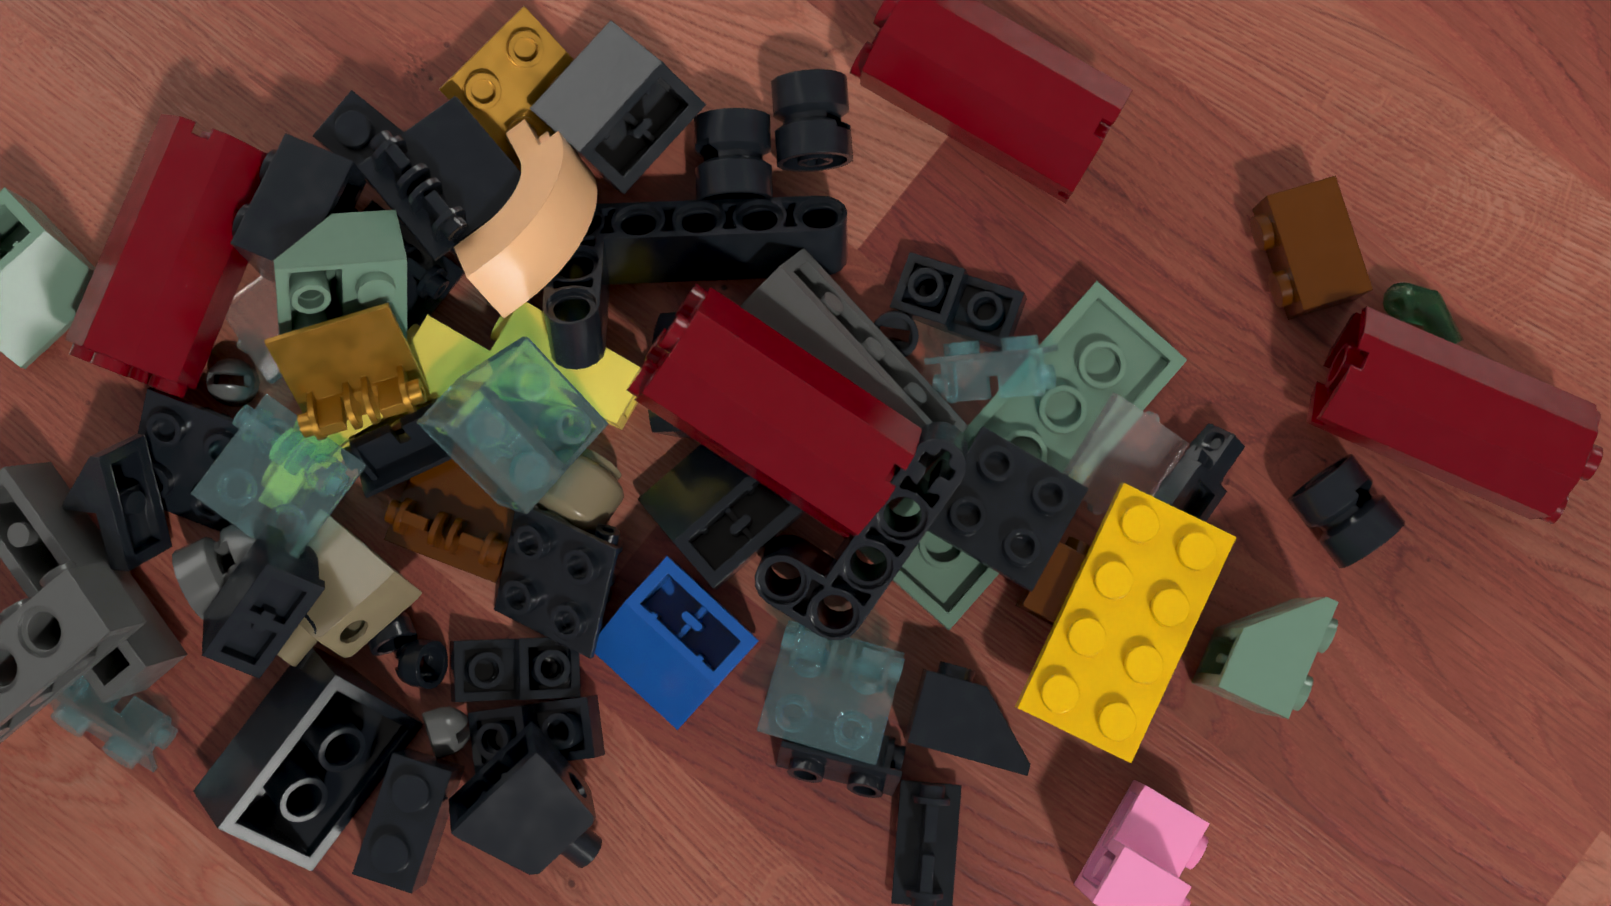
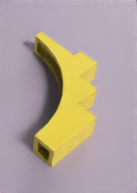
[259,302,640,517]

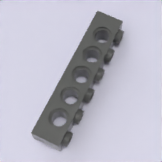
[0,561,147,744]

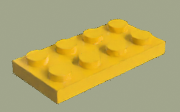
[1015,483,1236,763]

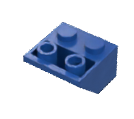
[595,556,760,730]

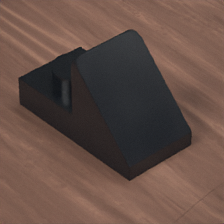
[62,434,173,572]

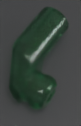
[1383,282,1464,344]

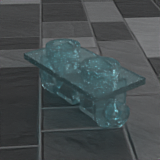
[924,335,1058,403]
[50,676,178,772]

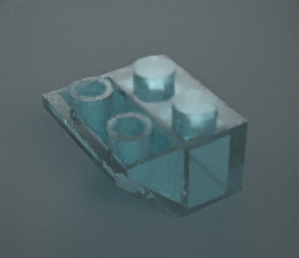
[417,336,608,514]

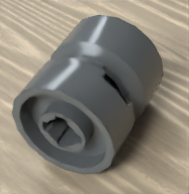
[172,515,266,620]

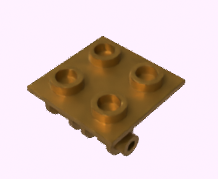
[438,6,574,172]
[264,303,430,441]

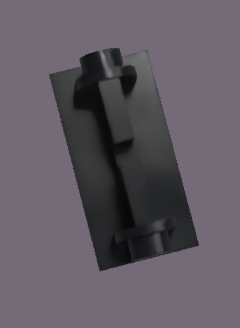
[341,397,477,498]
[776,714,906,798]
[891,780,962,906]

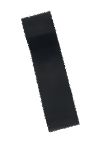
[755,422,968,640]

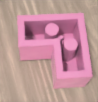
[1073,780,1210,906]

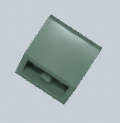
[0,187,95,369]
[273,210,407,341]
[1191,597,1339,719]

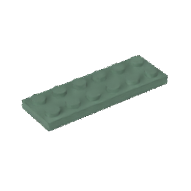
[858,281,1187,630]

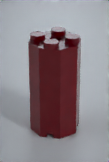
[850,0,1133,204]
[65,114,267,398]
[626,284,922,538]
[1307,306,1603,524]

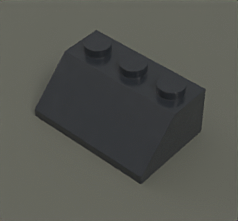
[193,646,424,871]

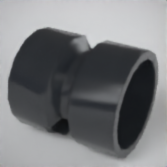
[771,69,853,172]
[694,108,773,200]
[1287,454,1405,568]

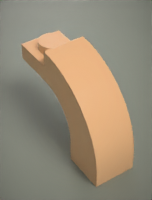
[454,119,597,318]

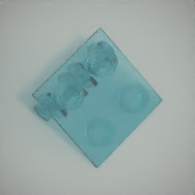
[191,394,367,558]
[757,620,905,765]

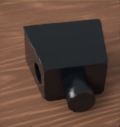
[449,721,602,875]

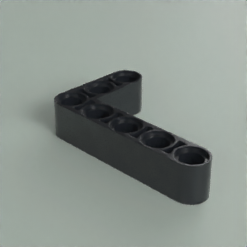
[543,196,848,370]

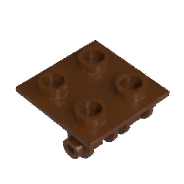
[384,447,541,583]

